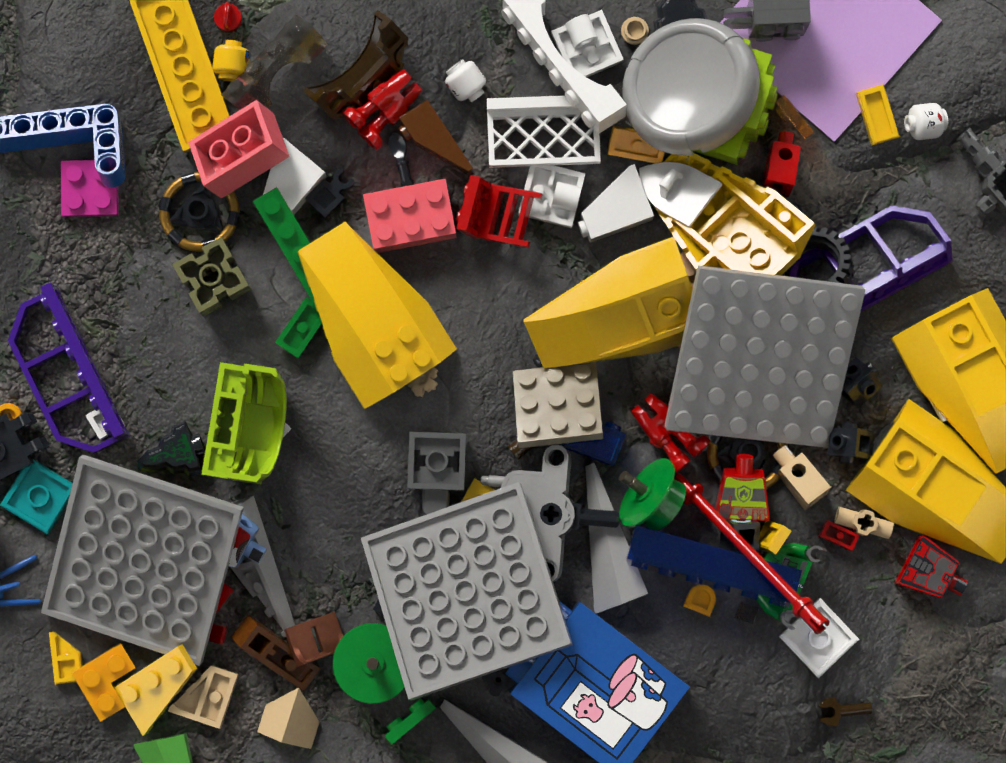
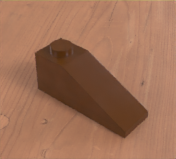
[399,100,474,176]
[231,615,321,691]

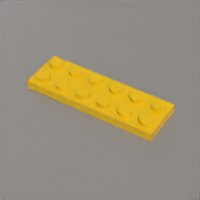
[129,0,230,153]

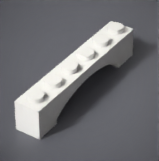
[501,0,627,134]

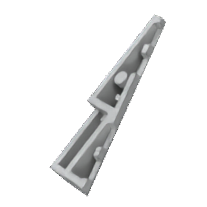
[585,463,648,614]
[230,496,295,637]
[440,699,549,763]

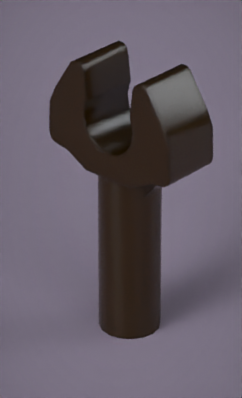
[818,697,872,726]

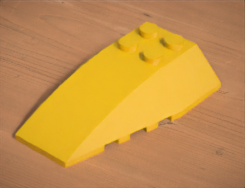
[654,153,815,276]
[297,222,457,409]

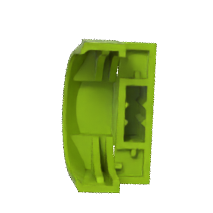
[693,38,778,165]
[202,362,287,485]

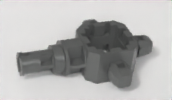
[956,128,1006,215]

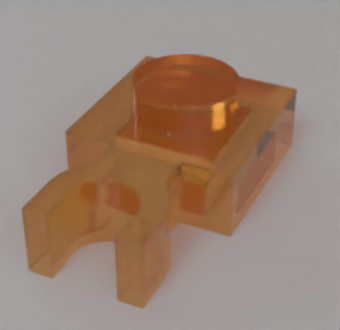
[776,95,814,139]

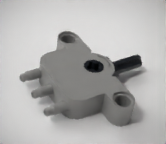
[481,445,620,582]

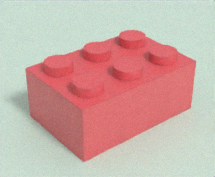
[188,100,290,198]
[363,179,457,253]

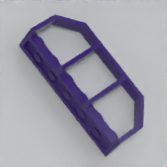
[789,206,953,312]
[8,282,131,454]

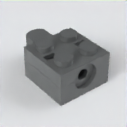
[723,0,811,42]
[407,432,466,515]

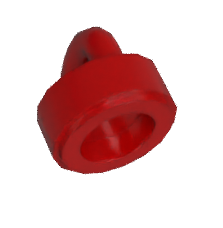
[214,2,242,32]

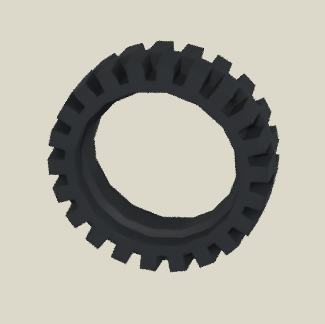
[781,226,854,284]

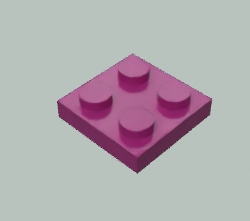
[61,160,119,217]

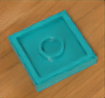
[0,459,73,534]

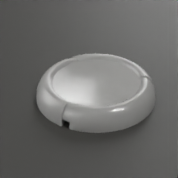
[622,18,760,155]

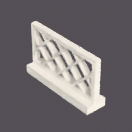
[487,96,601,168]

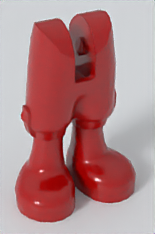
[630,392,712,474]

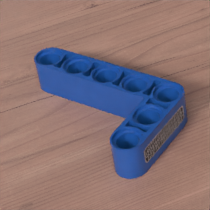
[0,104,125,188]

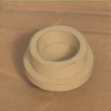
[621,17,649,45]

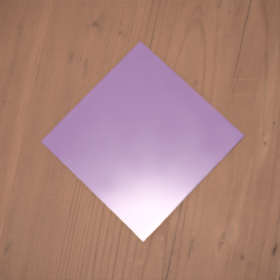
[720,0,942,142]

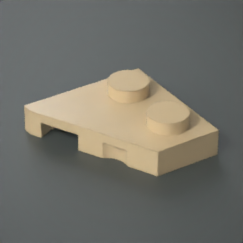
[168,665,239,729]

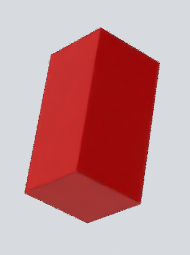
[818,520,860,551]

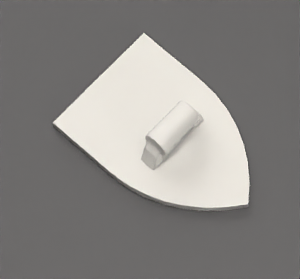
[639,162,722,228]

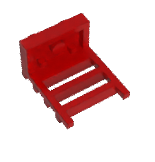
[456,175,543,248]

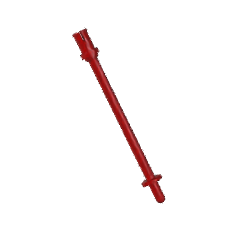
[674,473,830,634]

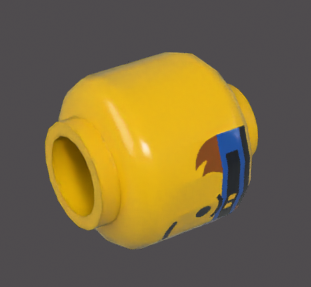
[212,40,250,82]

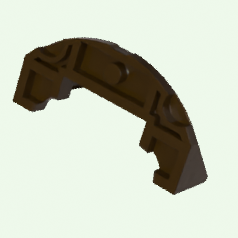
[302,10,408,118]

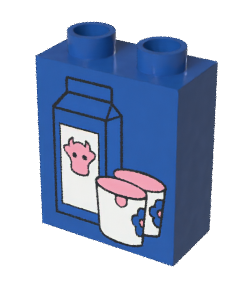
[505,602,690,763]

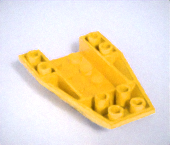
[523,237,693,368]
[891,288,1006,474]
[845,399,1006,564]

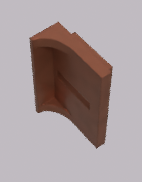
[284,612,343,667]

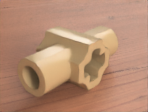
[834,507,894,539]

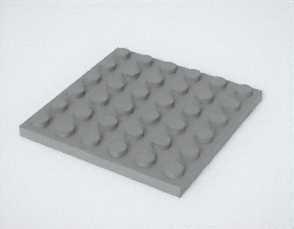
[664,265,866,448]
[41,455,244,666]
[361,482,573,700]

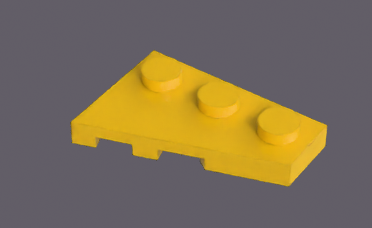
[114,644,197,736]

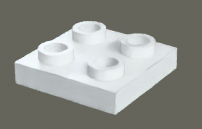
[551,10,624,78]
[518,166,585,228]

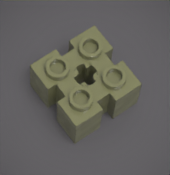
[172,237,252,317]

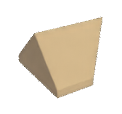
[257,688,320,749]

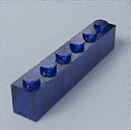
[626,526,802,608]

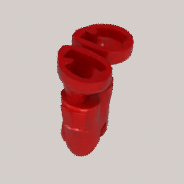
[343,69,422,151]

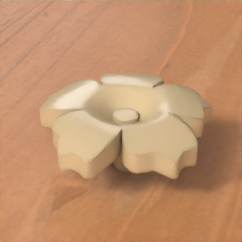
[407,367,438,397]

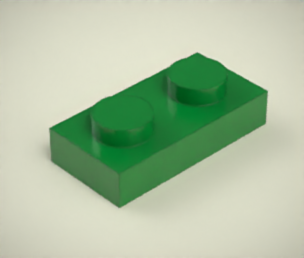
[275,297,322,358]
[385,698,436,745]

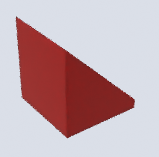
[209,624,228,644]

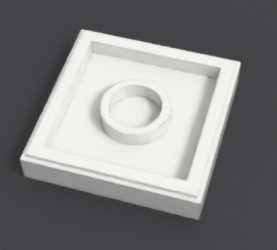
[779,598,859,678]

